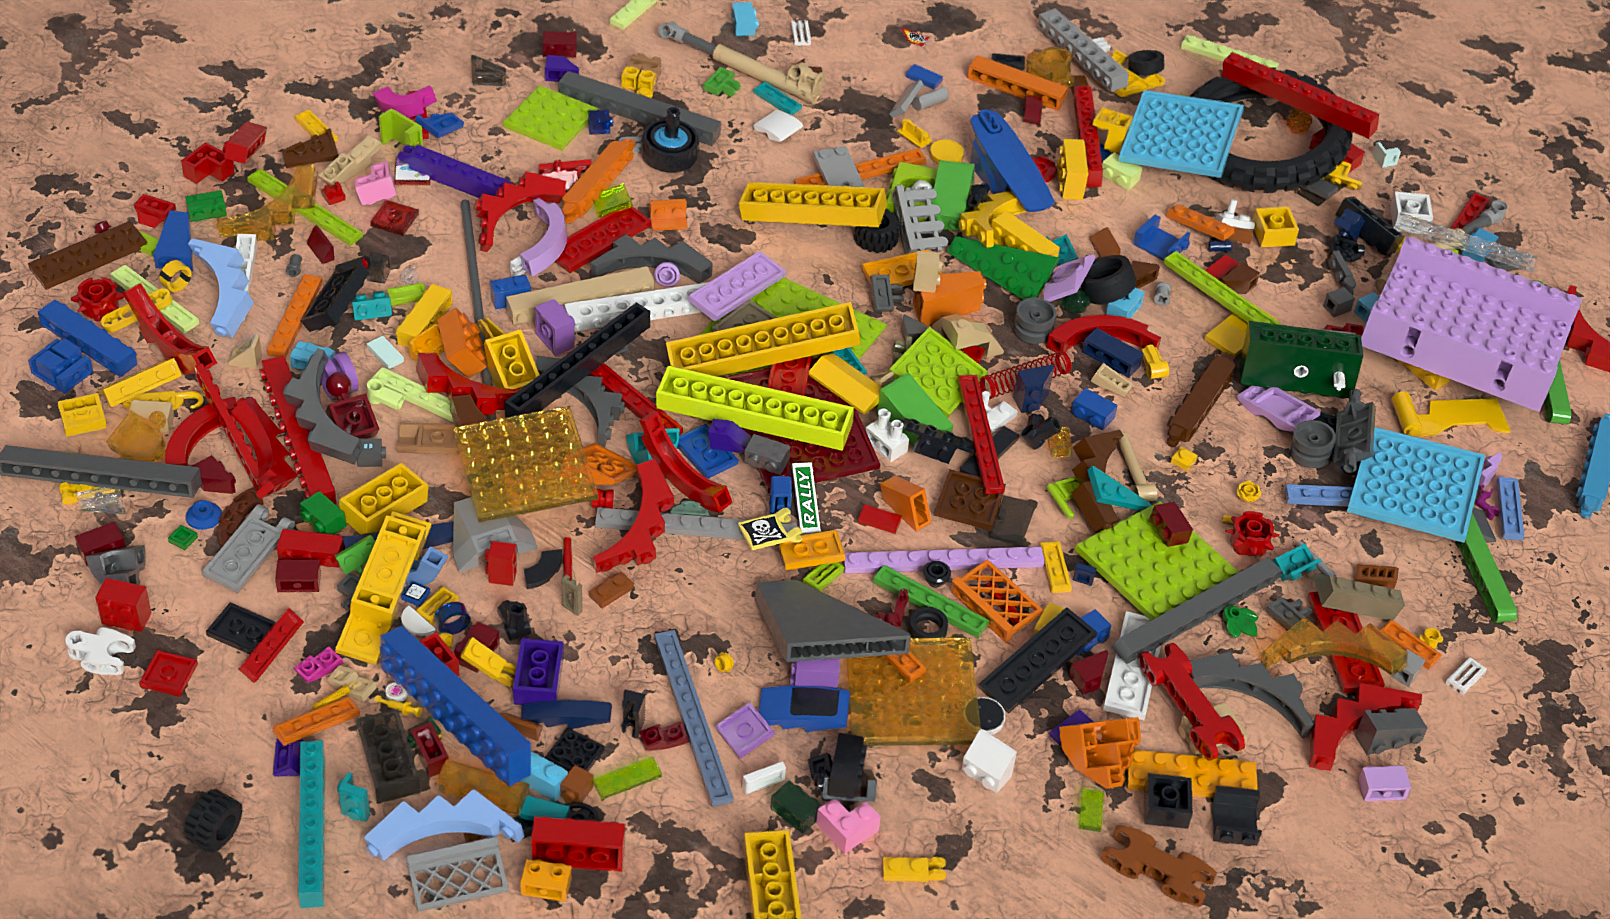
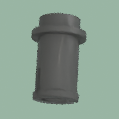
[286,254,302,277]

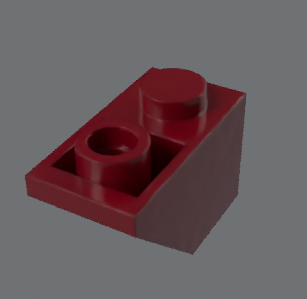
[191,455,236,494]

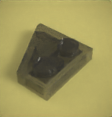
[471,55,506,86]

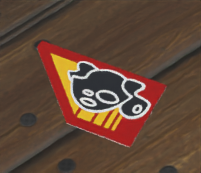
[901,28,930,47]

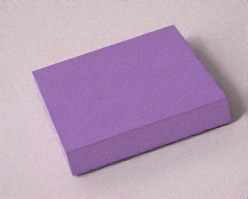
[715,702,775,759]

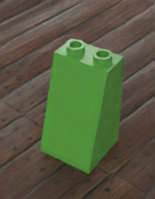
[928,160,975,231]
[877,373,953,456]

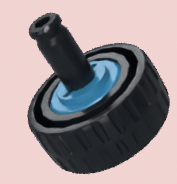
[641,107,699,173]

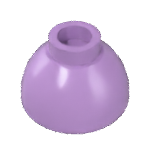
[654,262,680,287]

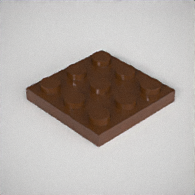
[934,469,1006,531]

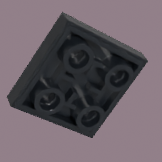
[544,728,605,773]

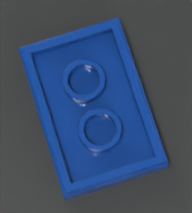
[677,424,739,479]

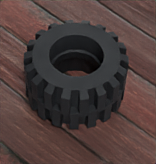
[854,209,900,253]
[183,789,243,853]

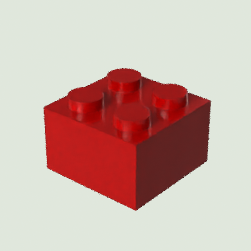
[95,578,152,632]

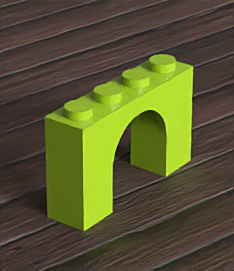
[886,162,938,222]

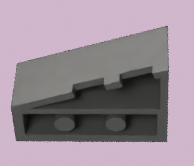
[1355,708,1427,755]

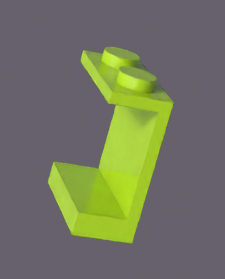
[379,108,423,147]

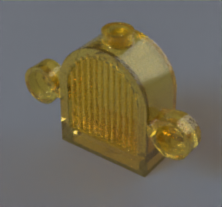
[1026,47,1074,87]
[106,411,167,462]

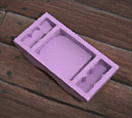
[1044,254,1096,302]
[1237,386,1321,432]

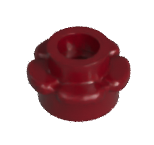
[93,220,111,233]

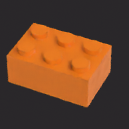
[437,308,487,379]

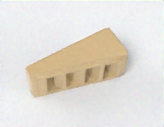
[1091,363,1134,397]

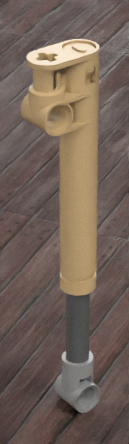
[659,21,825,104]
[1375,200,1508,293]

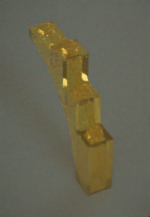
[217,165,318,241]

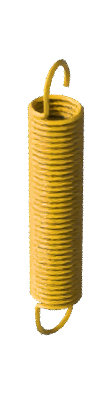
[307,683,356,713]

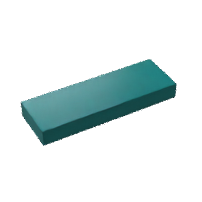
[753,82,802,116]

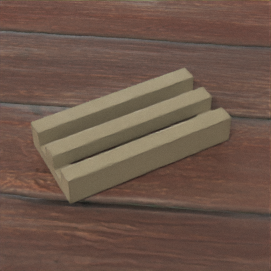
[562,575,582,616]

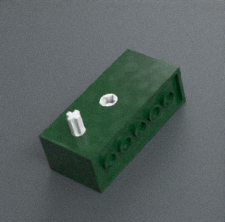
[1239,321,1364,399]

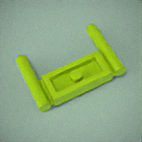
[1046,477,1114,519]

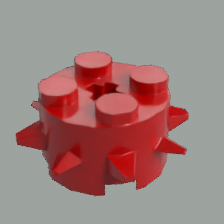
[71,277,125,322]
[1225,511,1280,557]

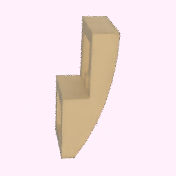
[326,665,377,702]

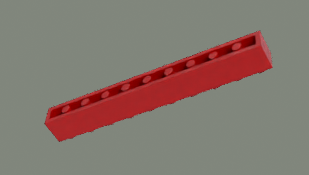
[1222,52,1380,139]
[259,355,337,504]

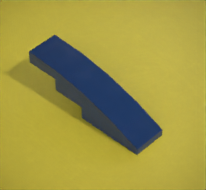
[521,700,612,729]

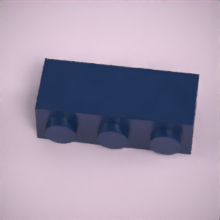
[1082,328,1144,378]

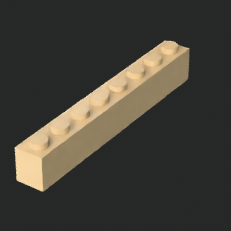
[506,266,654,325]

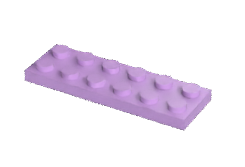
[688,251,787,321]

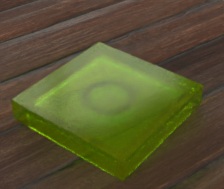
[593,183,633,217]

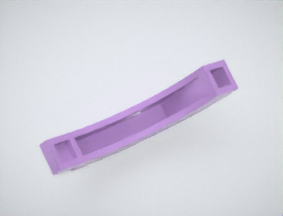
[520,198,568,276]

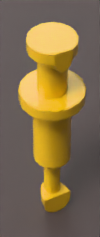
[374,695,423,718]

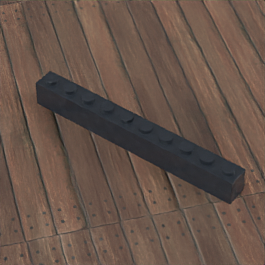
[505,302,651,428]

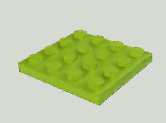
[503,85,598,151]
[888,327,989,418]

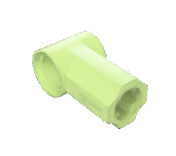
[367,378,405,410]

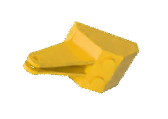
[478,317,540,389]

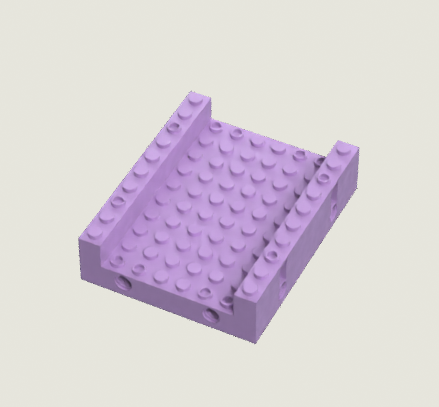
[1361,236,1582,412]

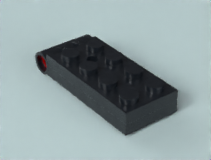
[301,256,372,332]

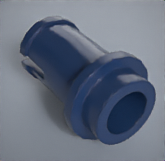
[1208,239,1231,253]

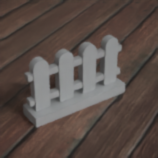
[892,185,948,254]

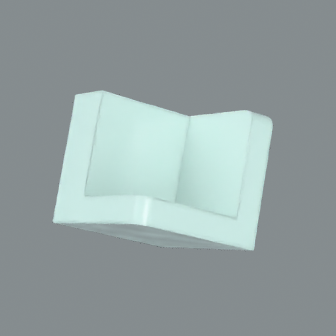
[1373,142,1401,167]

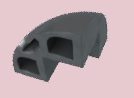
[86,545,145,585]

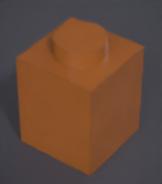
[560,765,593,803]

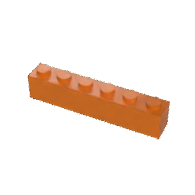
[967,55,1068,111]

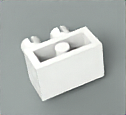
[866,409,909,462]

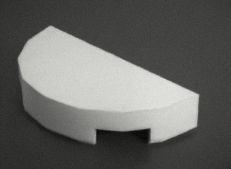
[401,605,436,637]

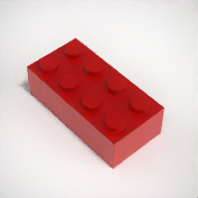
[531,816,625,872]

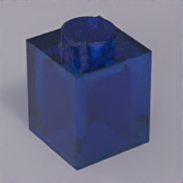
[588,109,613,135]

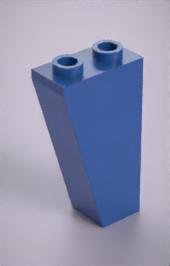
[153,211,193,272]

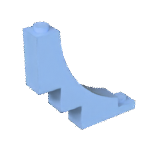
[188,238,254,338]
[364,789,524,861]

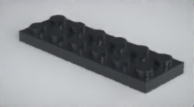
[979,607,1097,714]

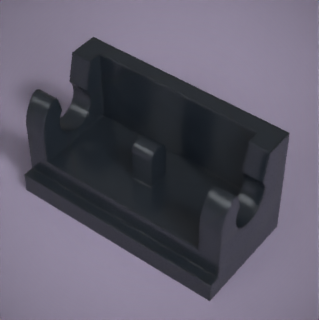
[622,689,646,739]

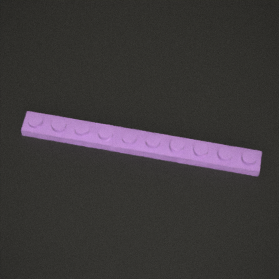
[843,547,1045,573]

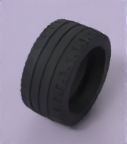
[1081,255,1137,305]

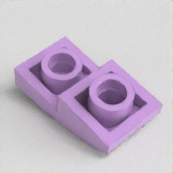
[1478,452,1502,489]

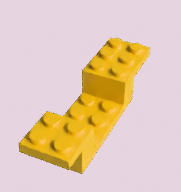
[335,511,432,665]

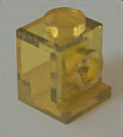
[1048,426,1073,457]

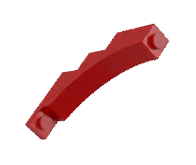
[231,397,298,499]
[1309,682,1422,771]

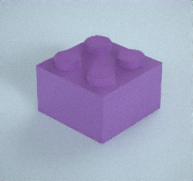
[535,299,576,356]

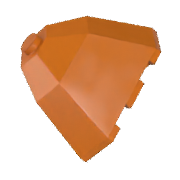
[1059,717,1141,789]

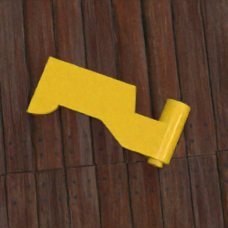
[1391,391,1511,437]

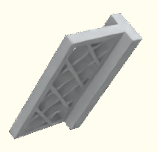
[407,837,509,912]

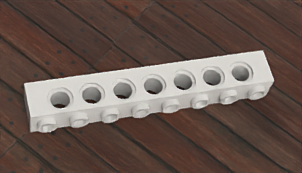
[564,282,709,332]

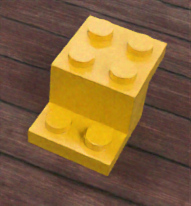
[1093,107,1134,153]
[58,393,107,437]

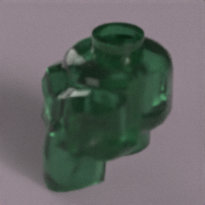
[1061,288,1090,314]

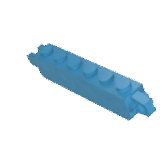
[1575,413,1610,518]

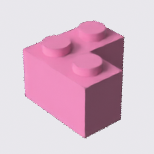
[354,161,397,206]
[816,800,881,854]

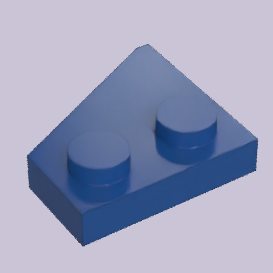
[415,113,464,138]

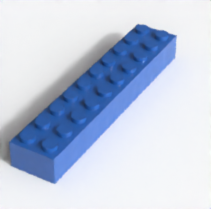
[380,626,531,787]

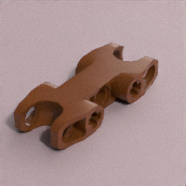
[1101,825,1217,906]

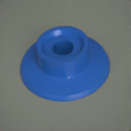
[185,500,222,530]

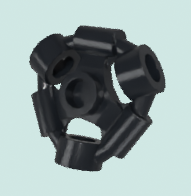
[1329,235,1365,263]

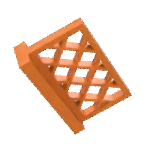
[951,559,1043,643]

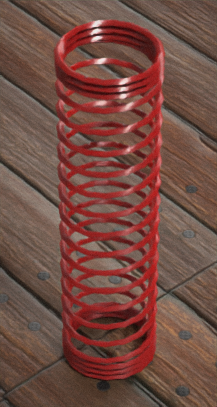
[980,351,1072,399]

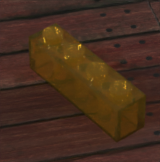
[438,760,530,816]

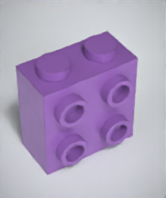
[790,659,839,689]

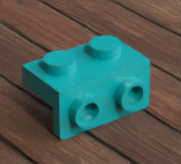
[1046,234,1079,266]
[351,291,392,320]
[1272,543,1322,581]
[337,772,370,822]

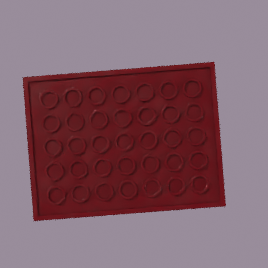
[724,357,880,494]

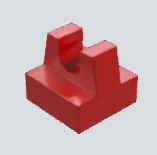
[322,181,346,205]

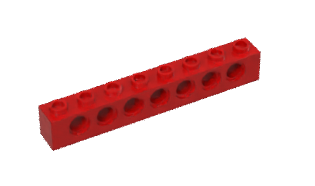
[1073,86,1103,187]

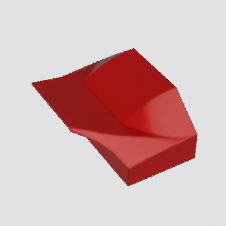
[134,194,176,228]

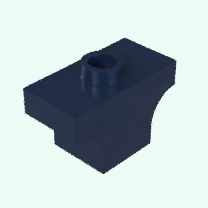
[1334,208,1365,241]

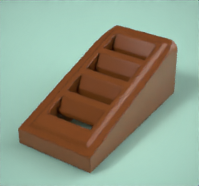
[1354,564,1399,589]

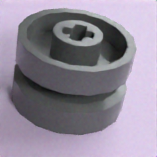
[1013,297,1057,344]
[1290,420,1336,468]

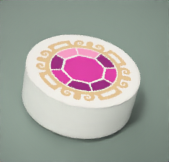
[386,682,408,702]

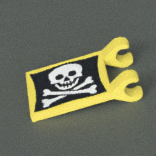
[738,508,802,550]

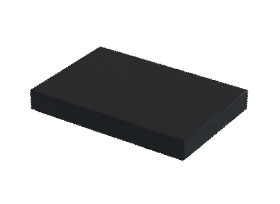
[206,602,275,654]

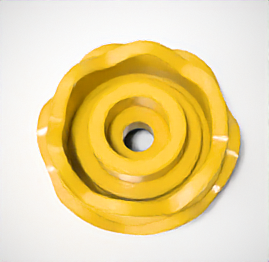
[1237,481,1261,503]

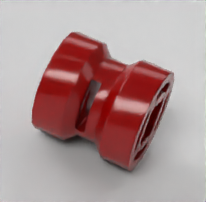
[592,488,614,509]

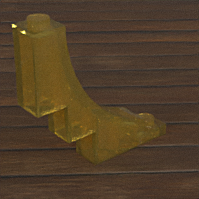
[1261,617,1408,676]

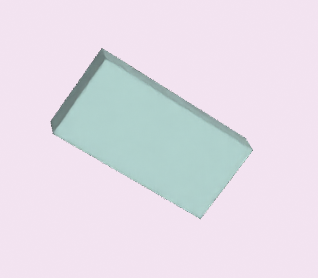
[367,336,404,370]

